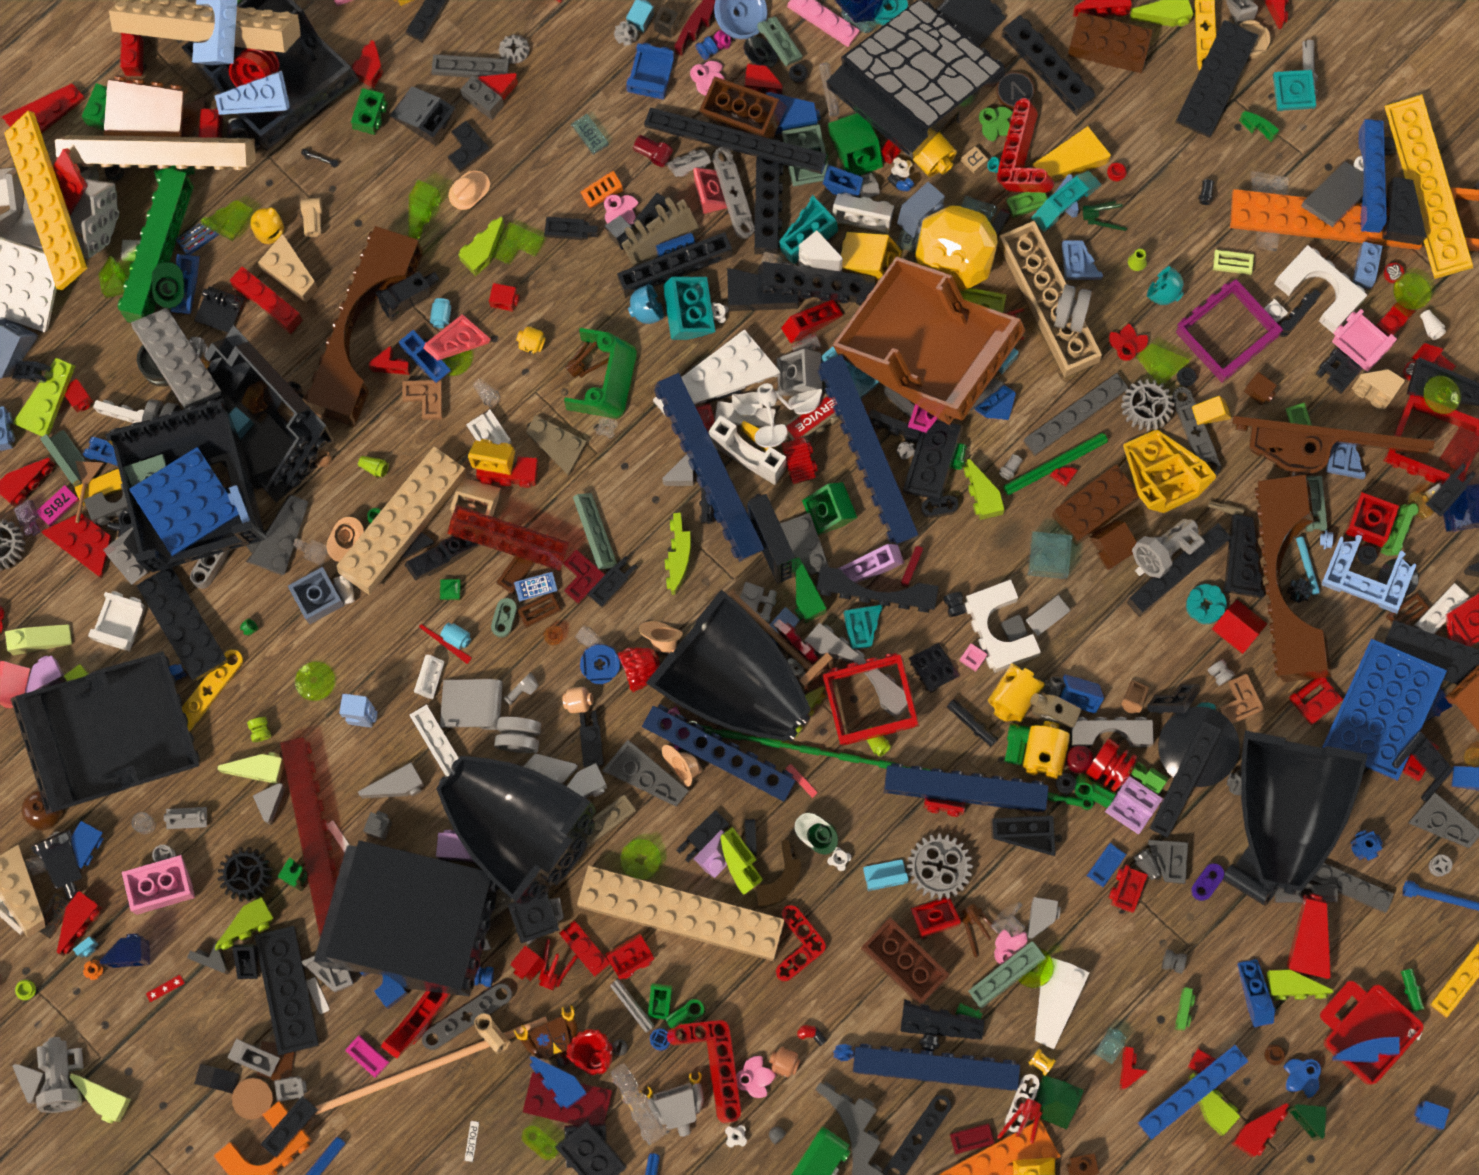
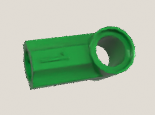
[1004,723,1030,765]
[1075,773,1116,808]
[665,999,705,1033]

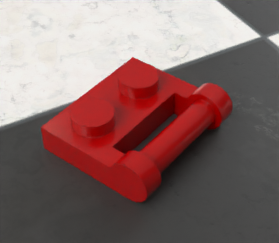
[1289,678,1343,725]

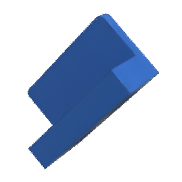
[1059,674,1104,713]

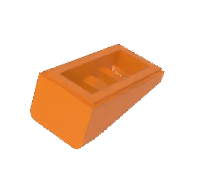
[580,171,623,209]

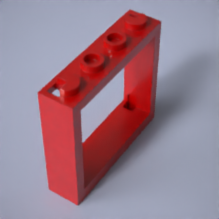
[1383,395,1479,483]
[823,653,920,746]

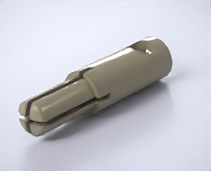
[1208,501,1244,516]

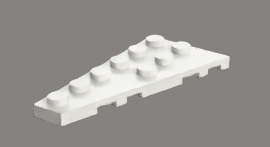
[653,330,781,416]

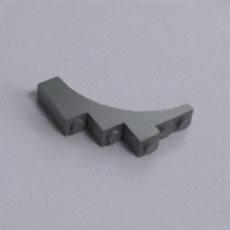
[815,1081,884,1175]

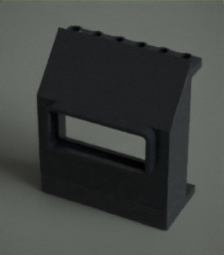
[106,398,266,573]

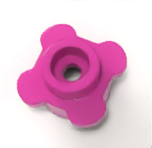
[714,30,731,49]

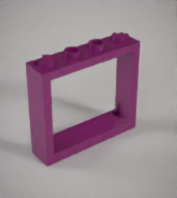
[1175,279,1283,383]

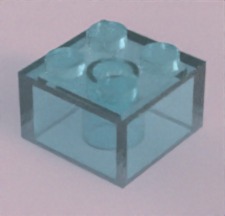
[1027,532,1072,579]

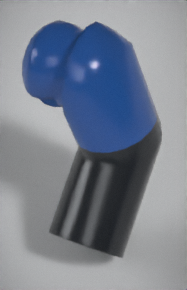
[887,173,914,192]

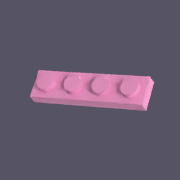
[788,0,860,47]

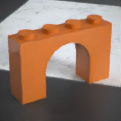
[214,1101,312,1175]

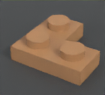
[402,380,442,420]
[1219,674,1264,724]

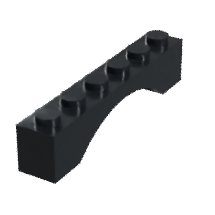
[1127,523,1232,617]
[816,566,939,613]

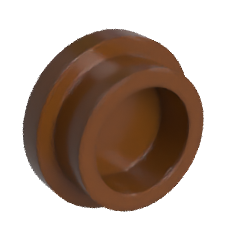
[1264,1045,1285,1066]

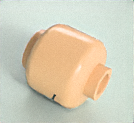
[563,687,593,713]

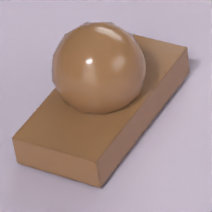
[1121,680,1149,714]

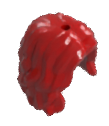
[617,647,661,693]
[567,1029,612,1075]

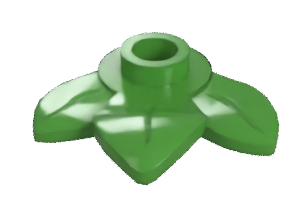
[979,107,1012,142]

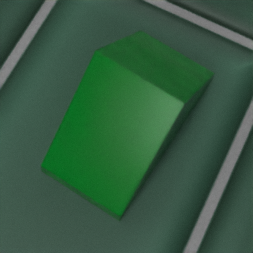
[648,983,673,1019]

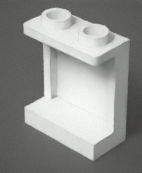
[88,591,146,652]

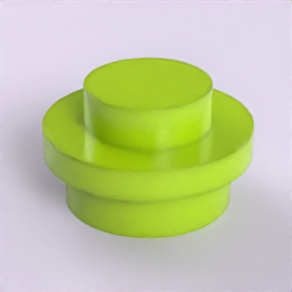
[15,980,36,1000]

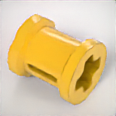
[1028,1049,1056,1076]

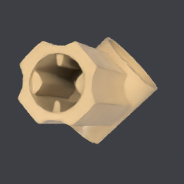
[301,198,322,237]
[474,1013,511,1054]

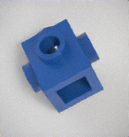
[1350,830,1383,861]

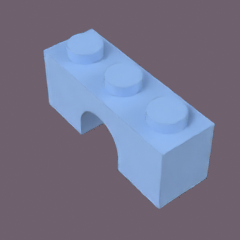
[339,694,377,728]

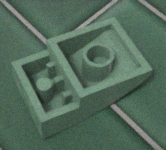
[781,124,828,187]

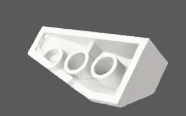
[1035,957,1089,1049]

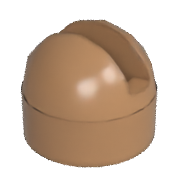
[316,450,332,467]

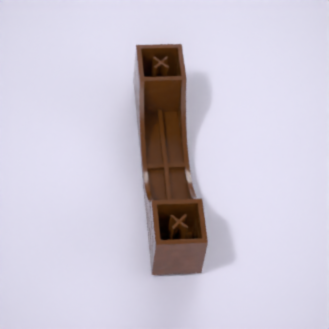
[305,226,423,427]
[1255,475,1332,682]

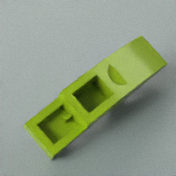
[665,513,691,595]

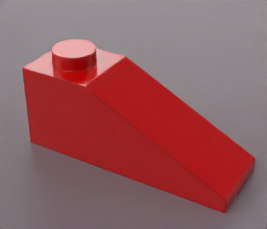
[781,300,843,344]

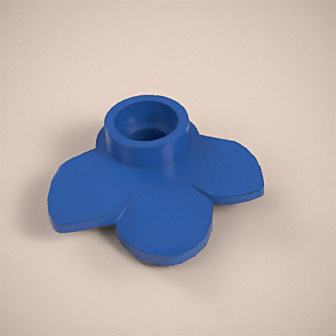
[1283,1059,1321,1098]

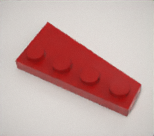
[1,83,85,134]

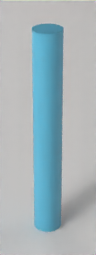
[1296,537,1320,595]

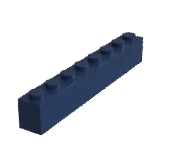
[883,763,1048,813]
[852,1044,1020,1091]

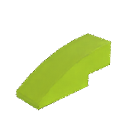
[720,827,763,895]

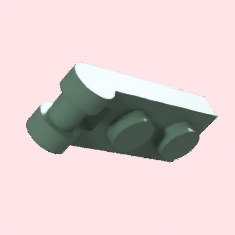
[757,17,803,66]
[1305,476,1327,532]

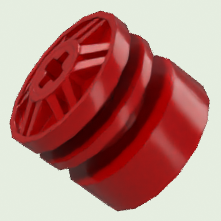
[229,48,279,87]
[1086,738,1138,792]

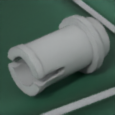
[999,454,1023,480]

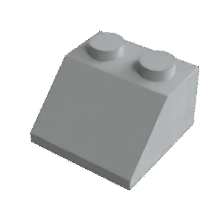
[777,349,822,396]
[103,527,149,585]

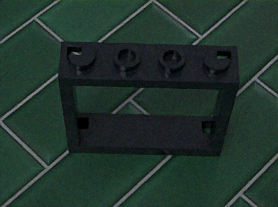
[748,494,796,584]

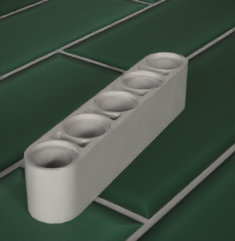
[190,550,231,589]

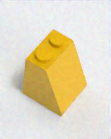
[841,232,902,283]

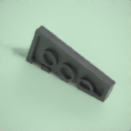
[246,495,308,576]
[602,740,690,807]

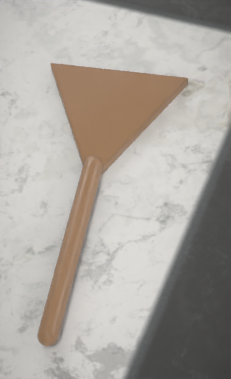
[75,461,104,523]

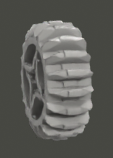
[1121,379,1174,432]
[0,519,26,571]

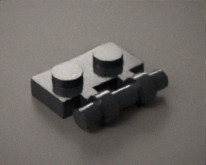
[1315,347,1363,394]

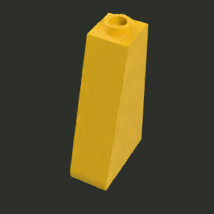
[1032,126,1111,182]

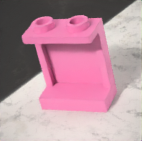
[1332,309,1397,372]

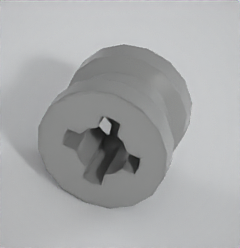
[1428,855,1452,877]

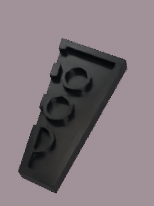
[1406,357,1479,406]
[1224,514,1264,599]
[900,999,984,1040]

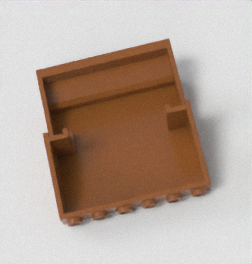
[833,257,1026,425]

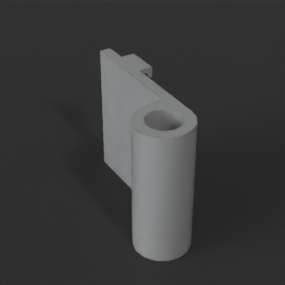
[440,679,503,730]

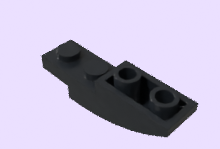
[405,527,483,581]

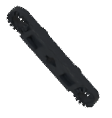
[883,1095,951,1175]

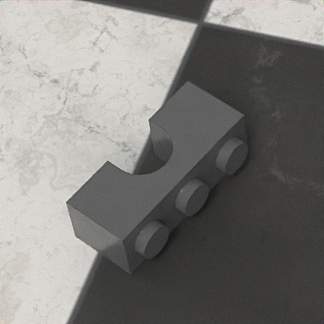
[84,484,128,525]

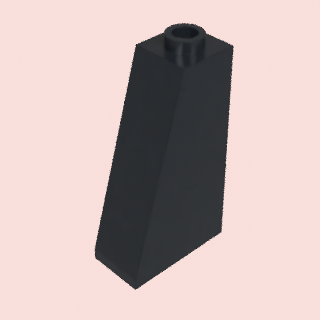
[727,268,802,311]

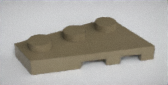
[526,415,587,477]

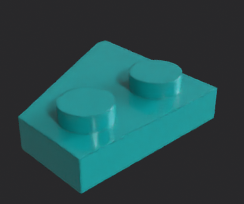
[843,605,882,650]

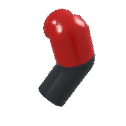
[797,1025,828,1047]

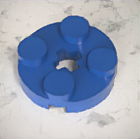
[580,643,620,684]

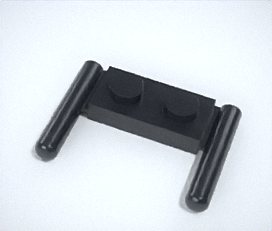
[1392,731,1453,802]

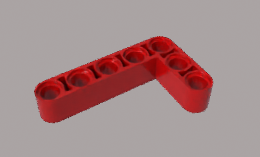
[997,98,1054,193]
[667,1020,741,1124]

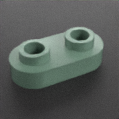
[491,598,517,638]

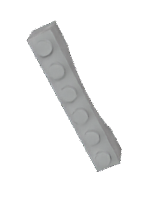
[804,623,908,719]

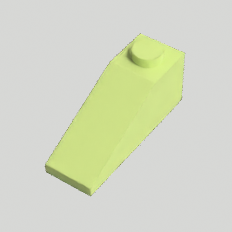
[5,625,72,655]
[218,752,285,784]
[70,1073,131,1124]

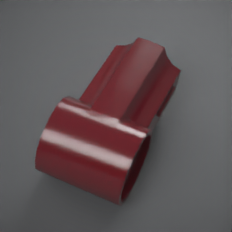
[633,134,674,168]

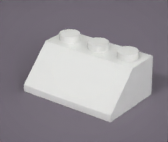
[833,193,894,233]
[799,231,843,272]

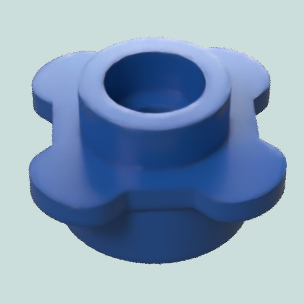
[834,1044,854,1061]

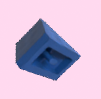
[822,165,863,196]

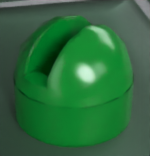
[368,508,381,524]
[240,618,258,636]

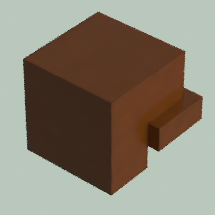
[1089,520,1137,570]

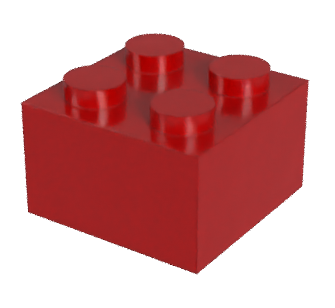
[1344,492,1399,547]

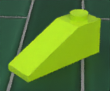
[1130,0,1193,27]

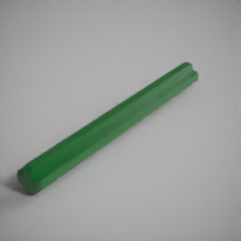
[1003,433,1108,495]

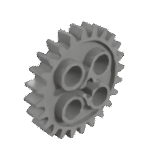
[907,834,973,900]

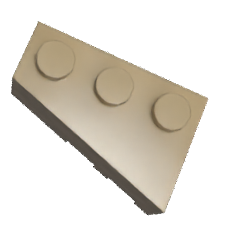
[258,234,318,303]

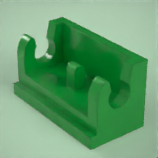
[278,857,308,892]

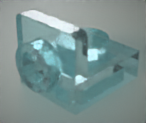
[1094,1028,1126,1064]

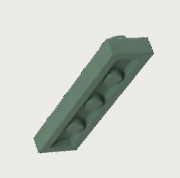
[573,493,617,569]
[968,941,1046,1008]

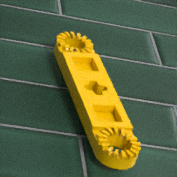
[1194,0,1216,71]
[181,650,243,731]

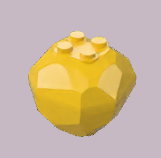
[915,205,998,291]

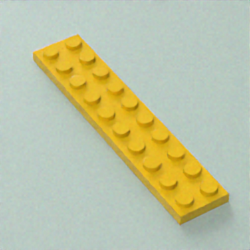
[1384,95,1473,279]
[4,111,87,290]

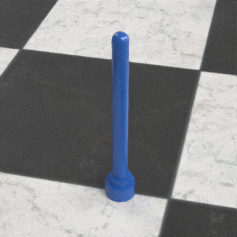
[1402,880,1479,911]

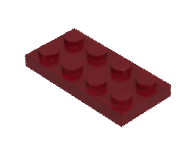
[522,1072,612,1125]

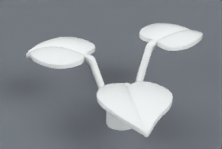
[732,383,822,448]

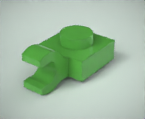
[1131,762,1169,795]

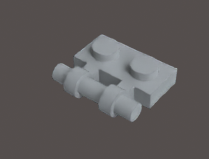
[667,149,711,177]
[740,582,777,623]

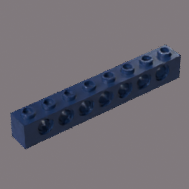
[642,704,796,802]

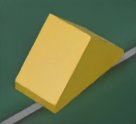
[1192,396,1232,425]

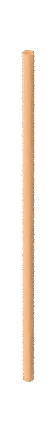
[315,1016,548,1115]

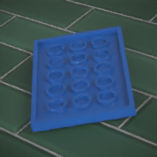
[1322,639,1447,781]

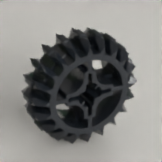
[218,847,273,902]

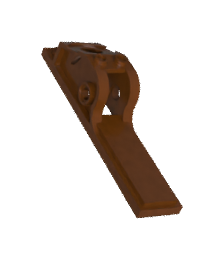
[1232,416,1435,477]

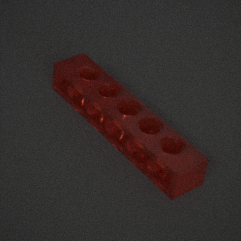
[447,505,569,571]

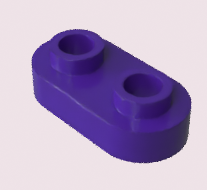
[1191,864,1224,901]

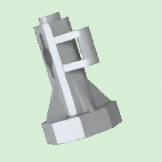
[1132,519,1205,578]
[36,1037,83,1113]

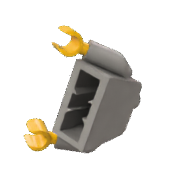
[640,1072,704,1136]

